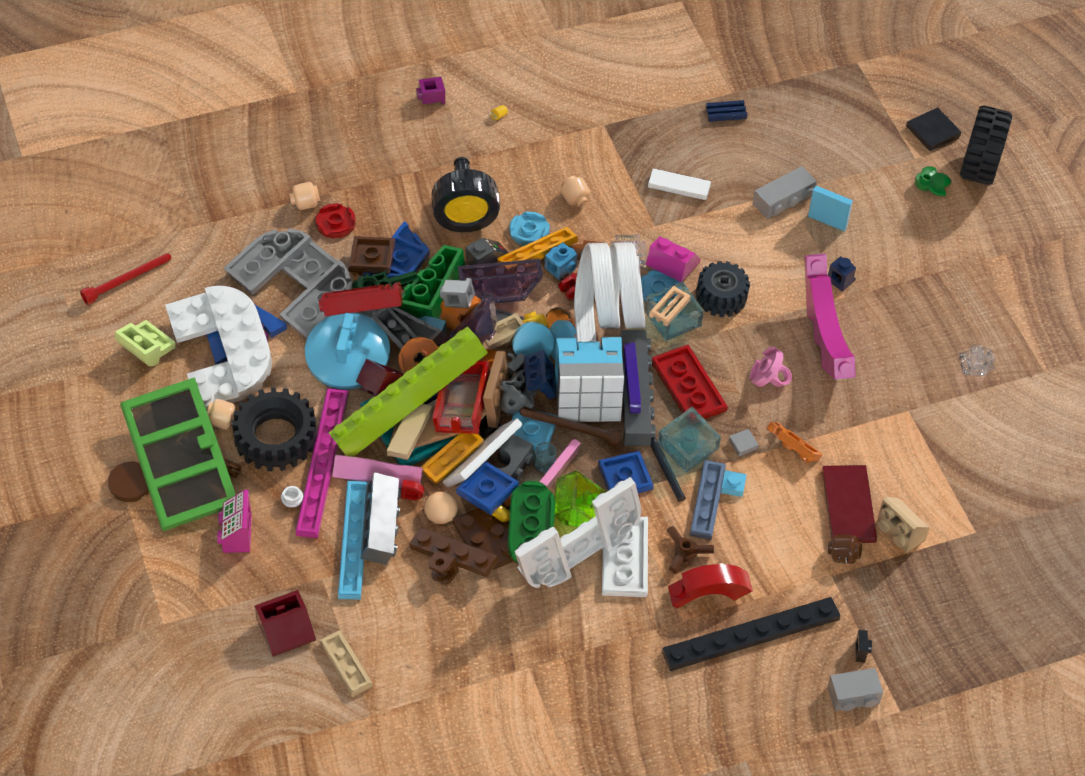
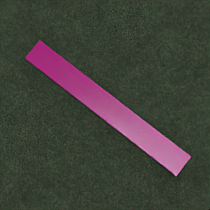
[296,388,349,539]

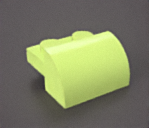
[115,320,176,366]

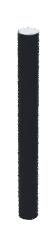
[650,437,686,502]

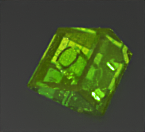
[554,470,606,527]

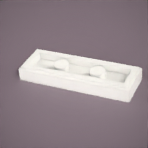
[648,169,711,200]

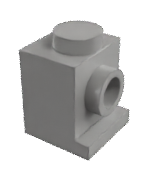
[440,278,475,308]

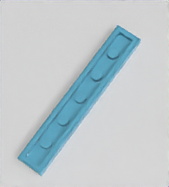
[338,481,367,600]

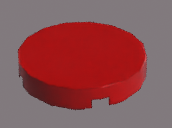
[315,203,356,239]

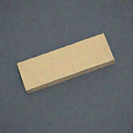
[387,404,433,460]
[320,630,373,697]

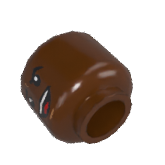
[828,534,862,564]

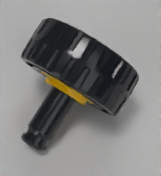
[431,157,500,232]

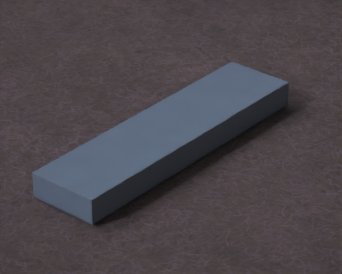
[690,460,726,540]

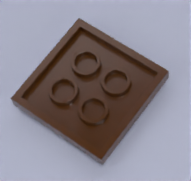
[453,495,514,570]

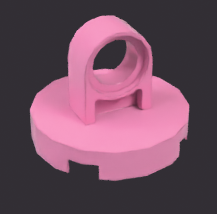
[749,347,792,387]

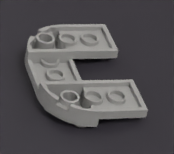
[223,228,352,340]

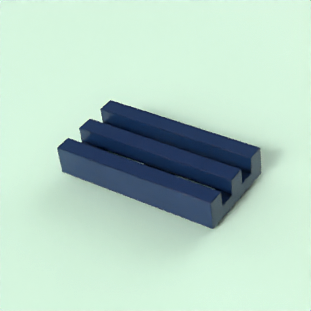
[705,100,748,122]

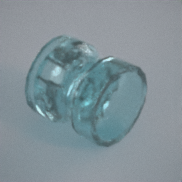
[534,442,557,473]

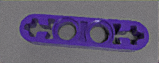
[623,342,641,414]

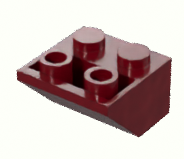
[254,590,316,657]

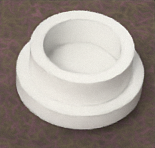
[281,486,303,507]

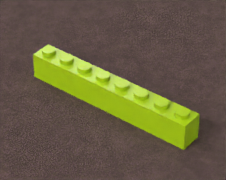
[329,327,488,457]

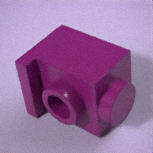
[416,77,445,104]

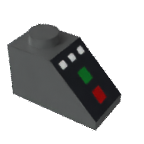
[465,238,509,275]

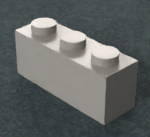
[753,166,817,219]

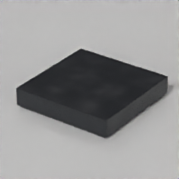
[906,107,962,151]

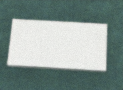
[442,418,522,487]
[602,517,648,597]

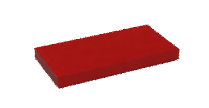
[652,344,728,425]

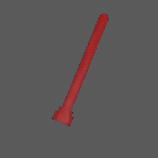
[80,253,172,305]

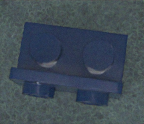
[524,350,557,400]

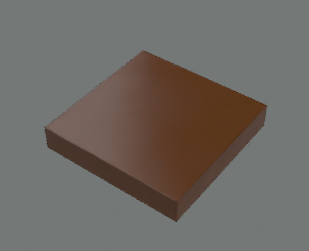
[348,236,395,274]

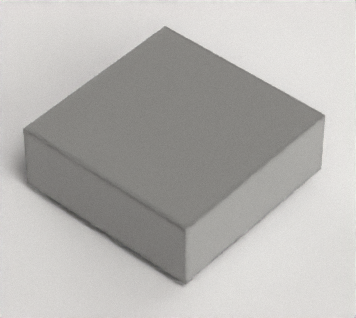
[729,429,759,457]

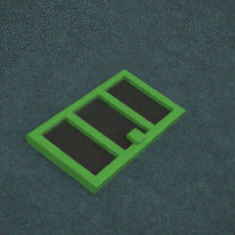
[120,377,236,531]

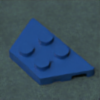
[363,221,430,278]

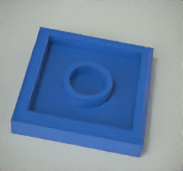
[598,451,654,493]
[456,461,519,515]

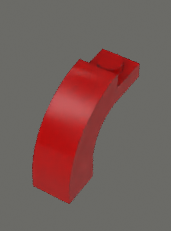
[668,564,753,609]

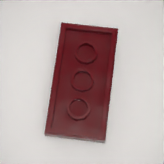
[822,465,877,543]

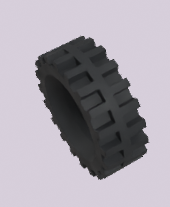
[232,387,317,471]

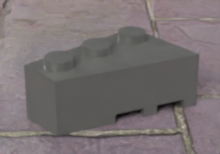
[371,307,449,363]

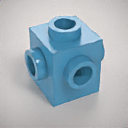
[545,243,577,280]

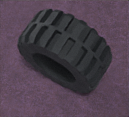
[960,105,1013,185]

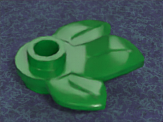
[915,166,952,196]

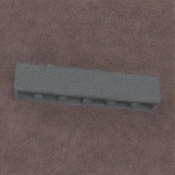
[620,330,656,446]

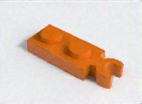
[766,421,823,463]

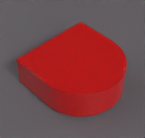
[400,479,424,500]

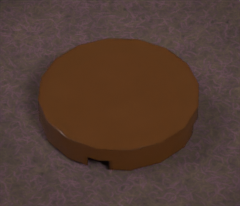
[108,461,149,502]

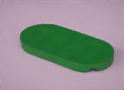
[507,481,555,565]

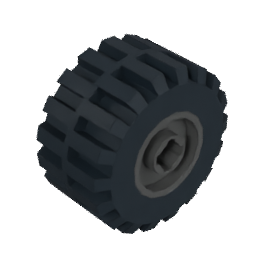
[696,261,750,317]

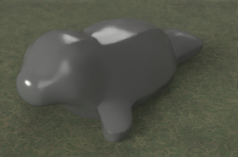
[500,369,539,415]

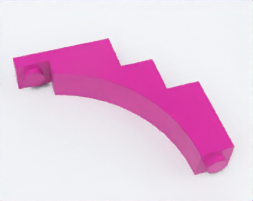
[804,253,856,380]

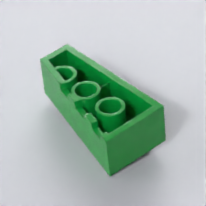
[397,245,466,319]

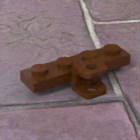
[409,527,498,585]

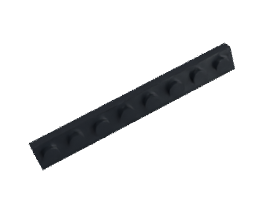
[662,597,841,671]

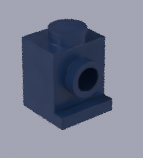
[828,256,856,292]

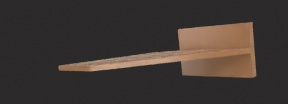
[386,351,510,457]

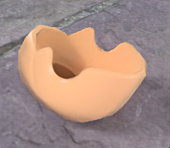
[424,492,459,525]

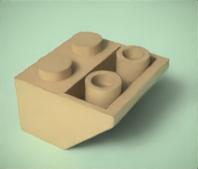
[876,497,930,553]

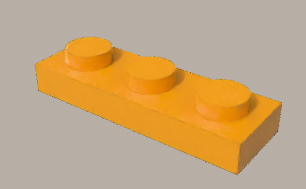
[421,434,484,485]

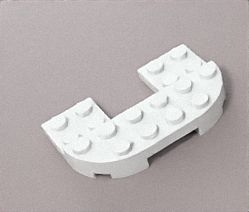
[165,286,272,411]
[514,477,641,588]

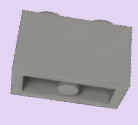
[827,668,883,711]

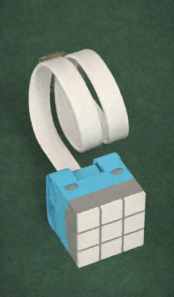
[555,235,647,422]

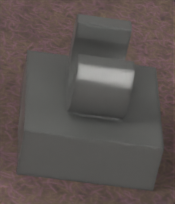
[506,352,525,379]

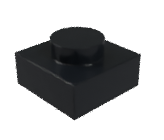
[855,630,872,662]

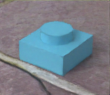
[721,470,747,497]

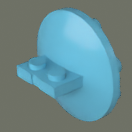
[305,313,390,390]

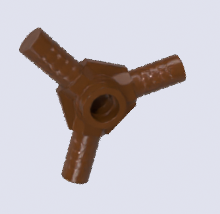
[667,526,714,573]

